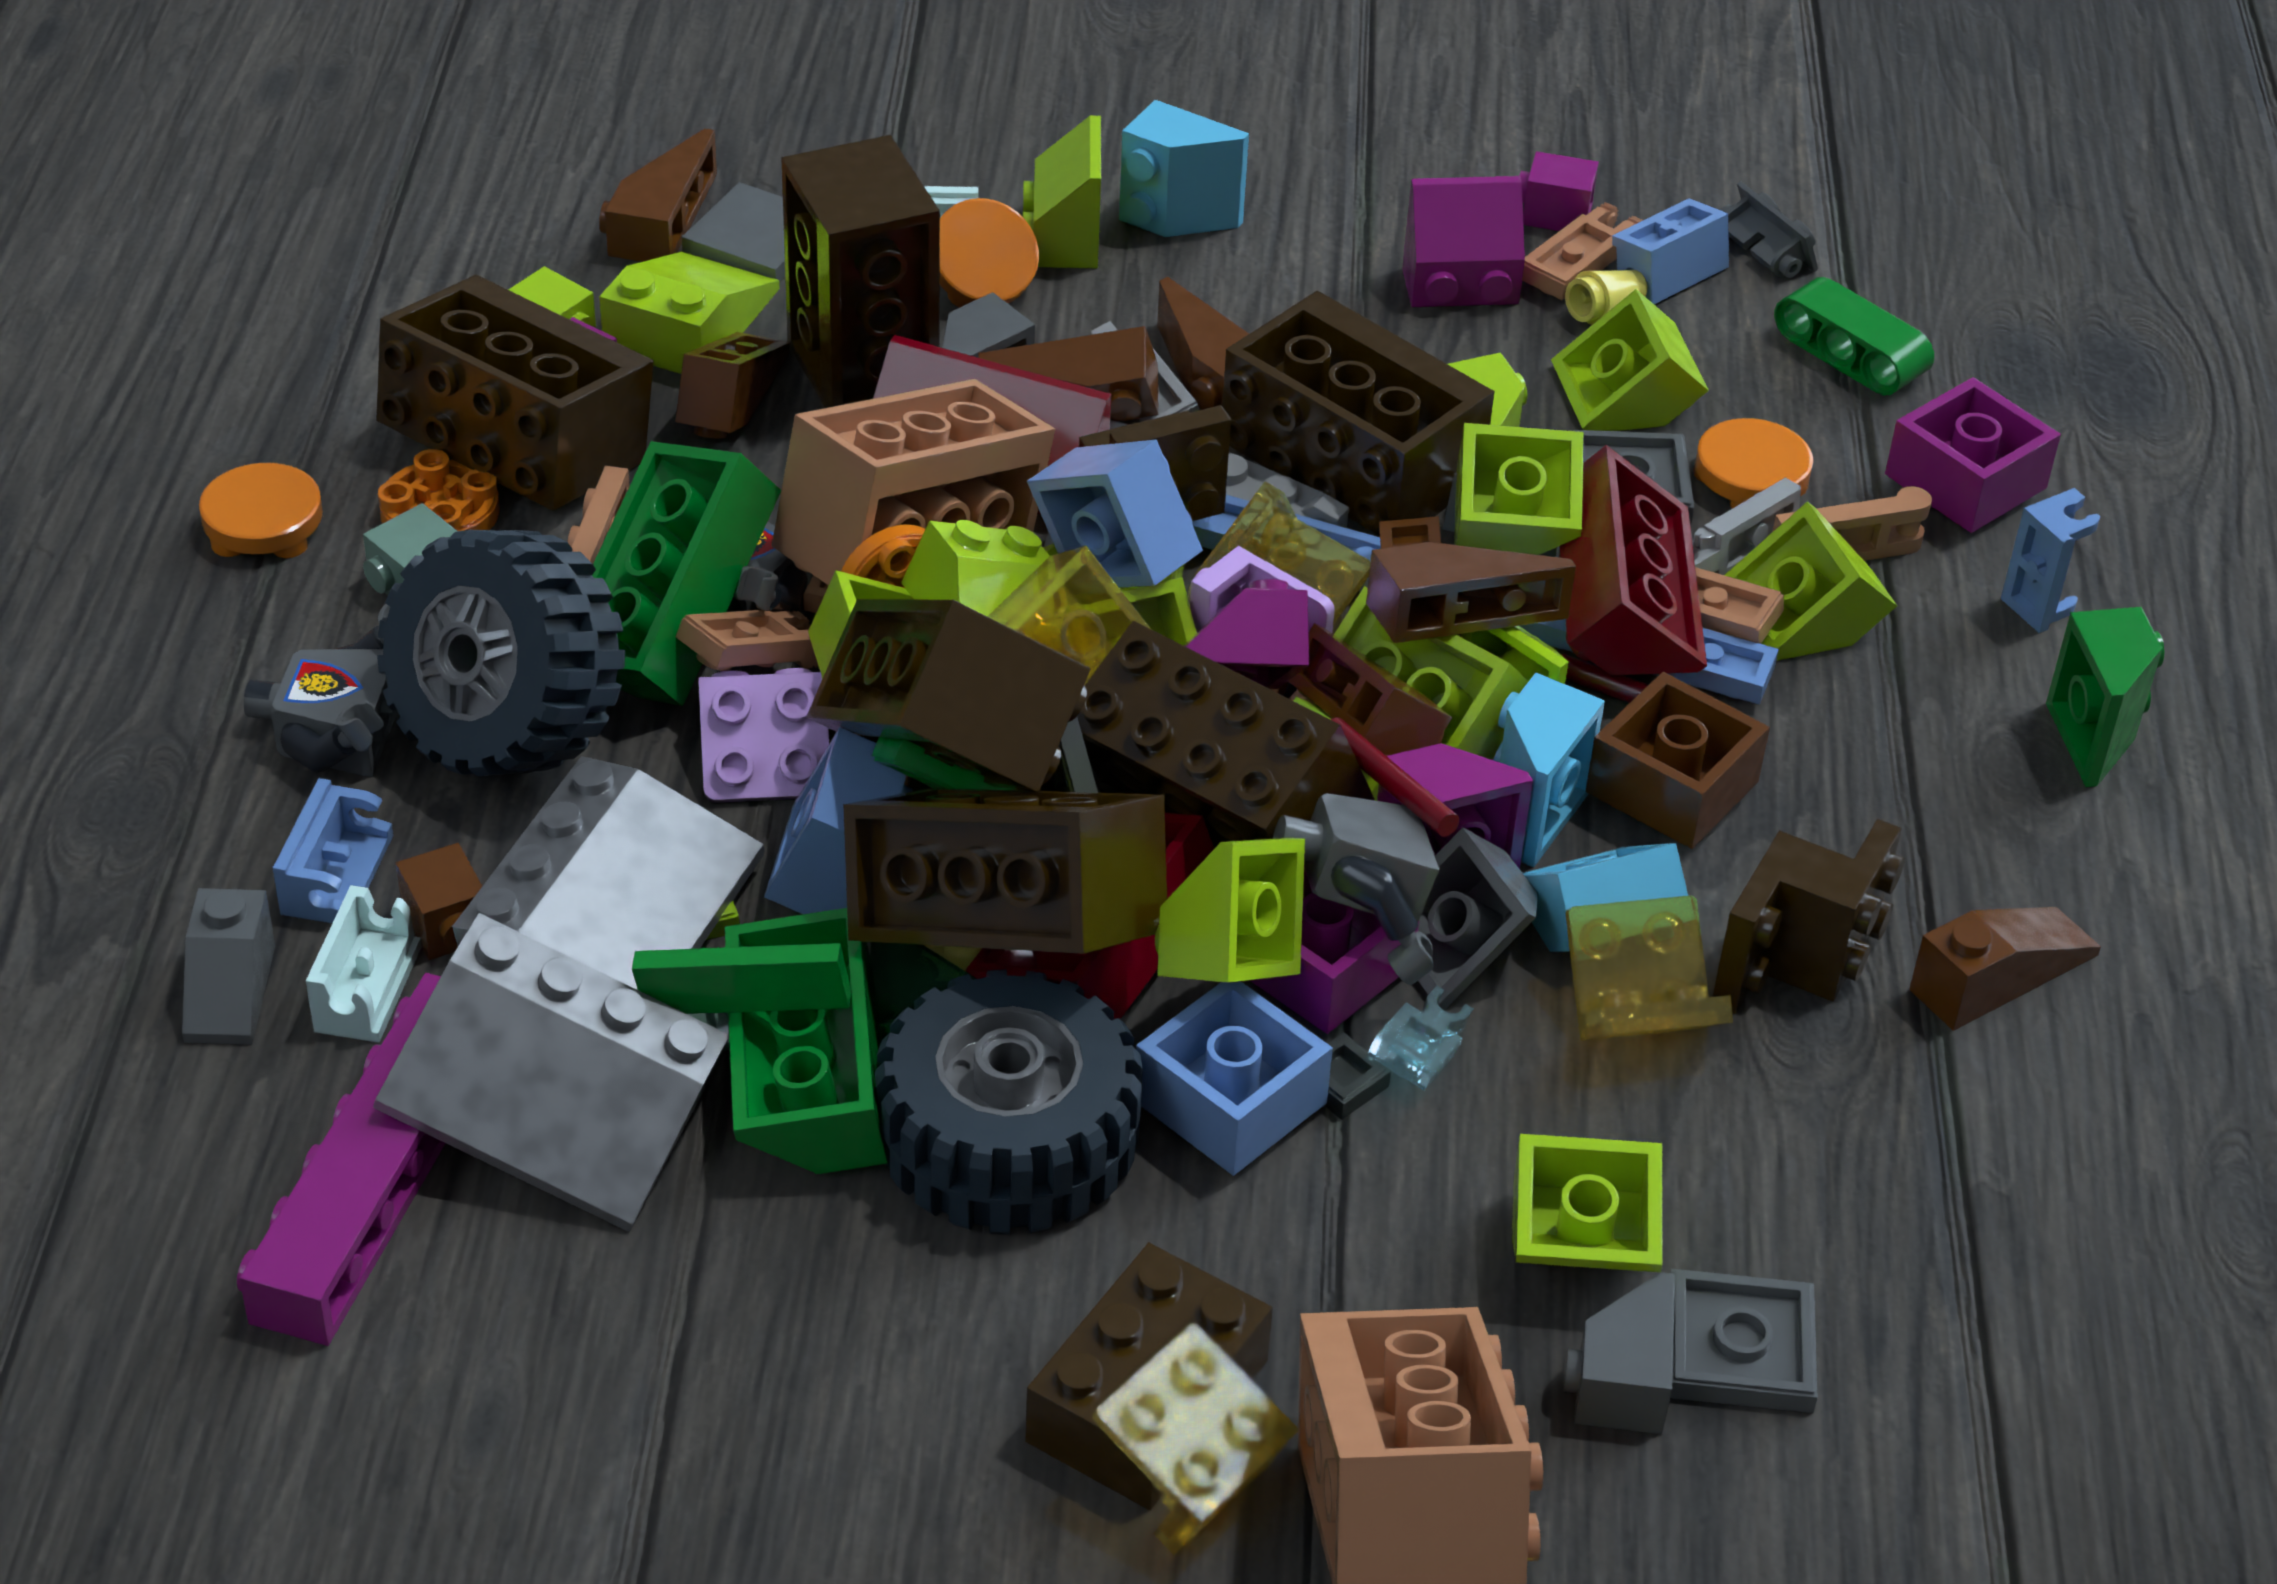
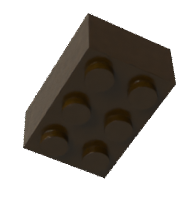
[1025,1242,1273,1511]

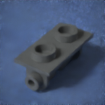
[1720,181,1818,278]

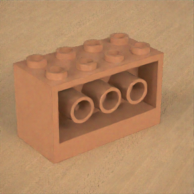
[772,379,1055,585]
[1298,1307,1543,1584]

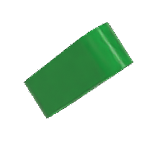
[1774,277,1935,395]

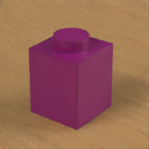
[1519,151,1599,231]

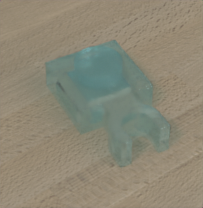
[1367,986,1473,1091]

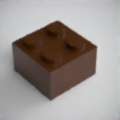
[1585,672,1770,849]

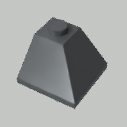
[1418,828,1538,1010]

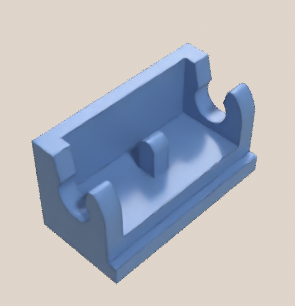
[1612,198,1729,304]
[2001,488,2100,633]
[273,778,393,923]

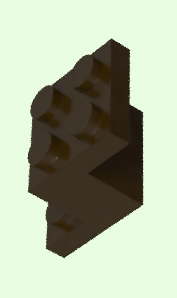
[1079,405,1231,521]
[1711,819,1905,1014]

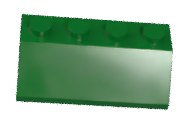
[592,441,781,706]
[725,908,887,1174]

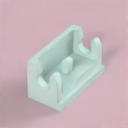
[306,885,422,1043]

